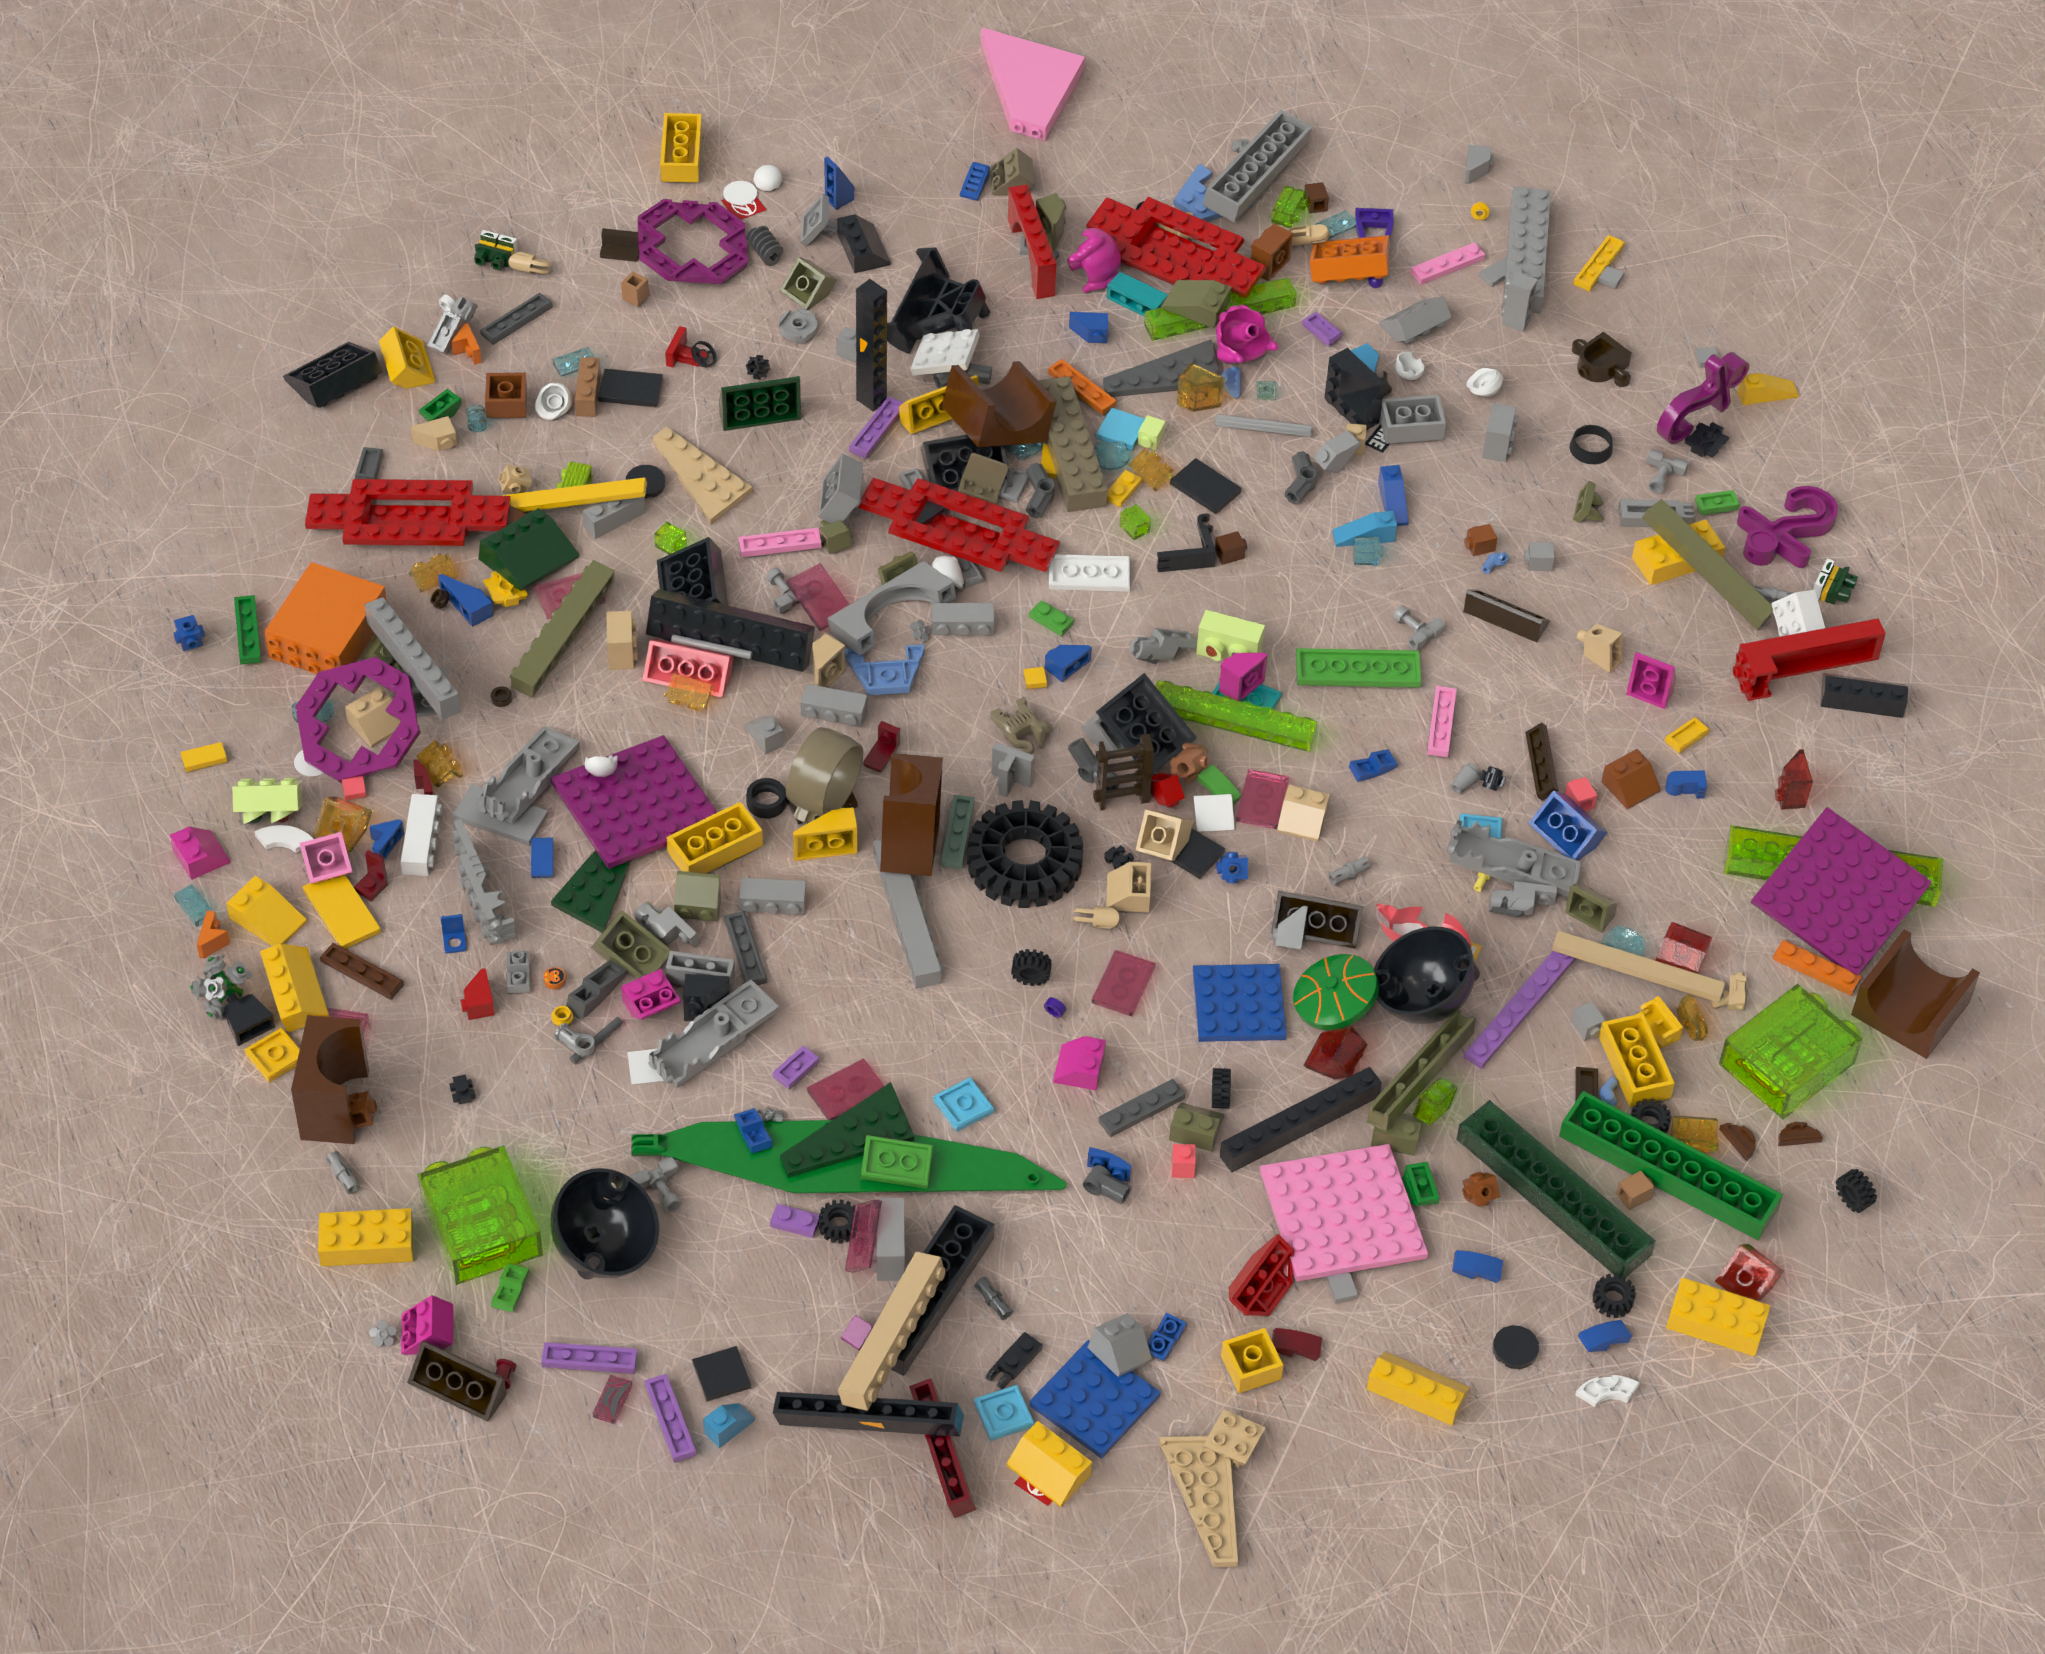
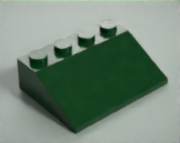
[719,376,801,431]
[478,508,579,591]

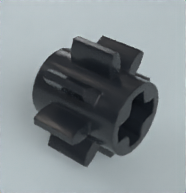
[746,355,771,379]
[1479,766,1506,791]

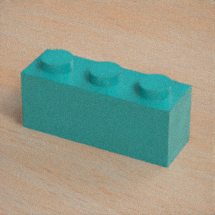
[1107,272,1168,322]

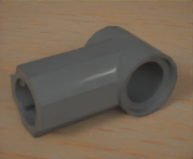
[1082,1165,1131,1204]

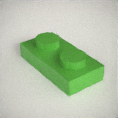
[1695,490,1740,515]
[1029,600,1074,637]

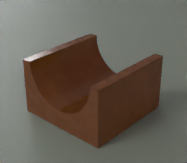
[942,361,1057,447]
[880,753,943,876]
[1851,929,1980,1059]
[291,1015,369,1144]

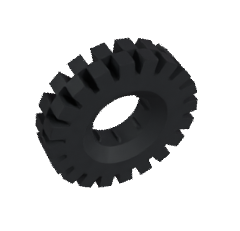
[967,800,1083,908]

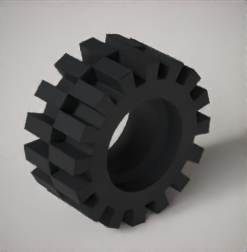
[1011,949,1052,986]
[1211,1068,1231,1109]
[1631,1099,1671,1134]
[1835,1169,1877,1213]
[819,1199,860,1244]
[1592,1273,1636,1318]

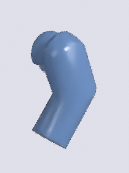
[1481,552,1509,574]
[1599,1077,1618,1106]

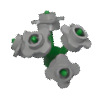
[190,954,252,1020]

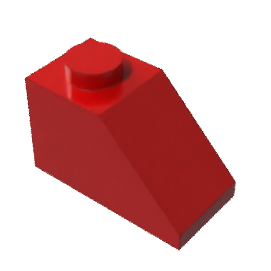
[1150,772,1185,808]
[460,968,495,1020]

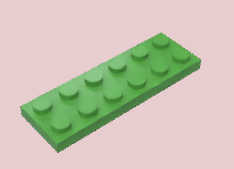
[1296,648,1421,688]

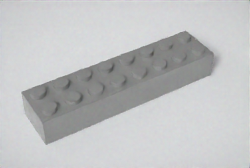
[1203,110,1312,223]
[1502,186,1551,314]

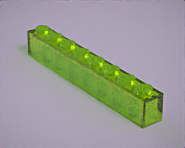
[1144,277,1297,341]
[1155,680,1317,752]

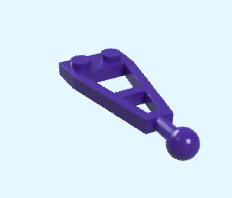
[1355,208,1394,288]

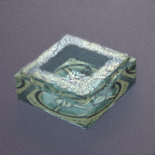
[1256,381,1276,400]

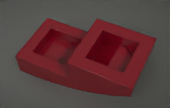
[413,759,433,795]
[1272,1328,1322,1361]

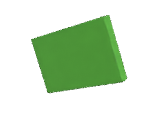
[860,1135,933,1189]

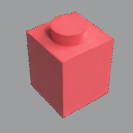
[1565,777,1597,811]
[1171,1144,1196,1178]

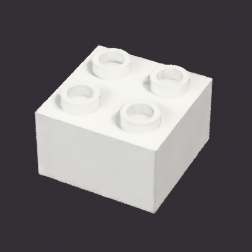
[1771,590,1825,637]

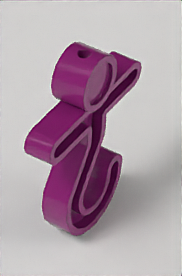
[1657,352,1750,444]
[1737,486,1838,568]

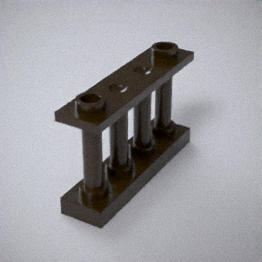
[1093,734,1154,811]

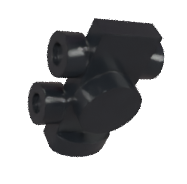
[1104,845,1134,869]
[449,1074,476,1105]

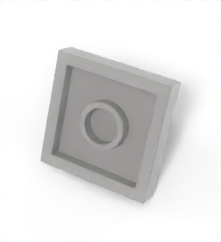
[801,194,837,246]

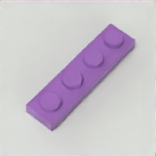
[849,396,904,459]
[541,1342,637,1374]
[644,1374,696,1463]

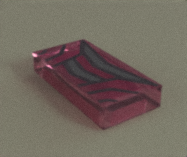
[593,1375,632,1424]

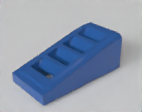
[960,162,990,201]

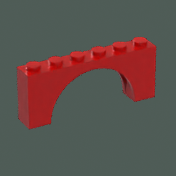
[1008,184,1057,299]

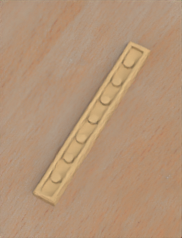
[1552,931,1725,1003]

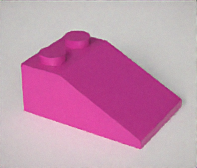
[1626,652,1676,709]

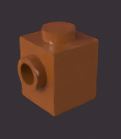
[1464,524,1498,557]

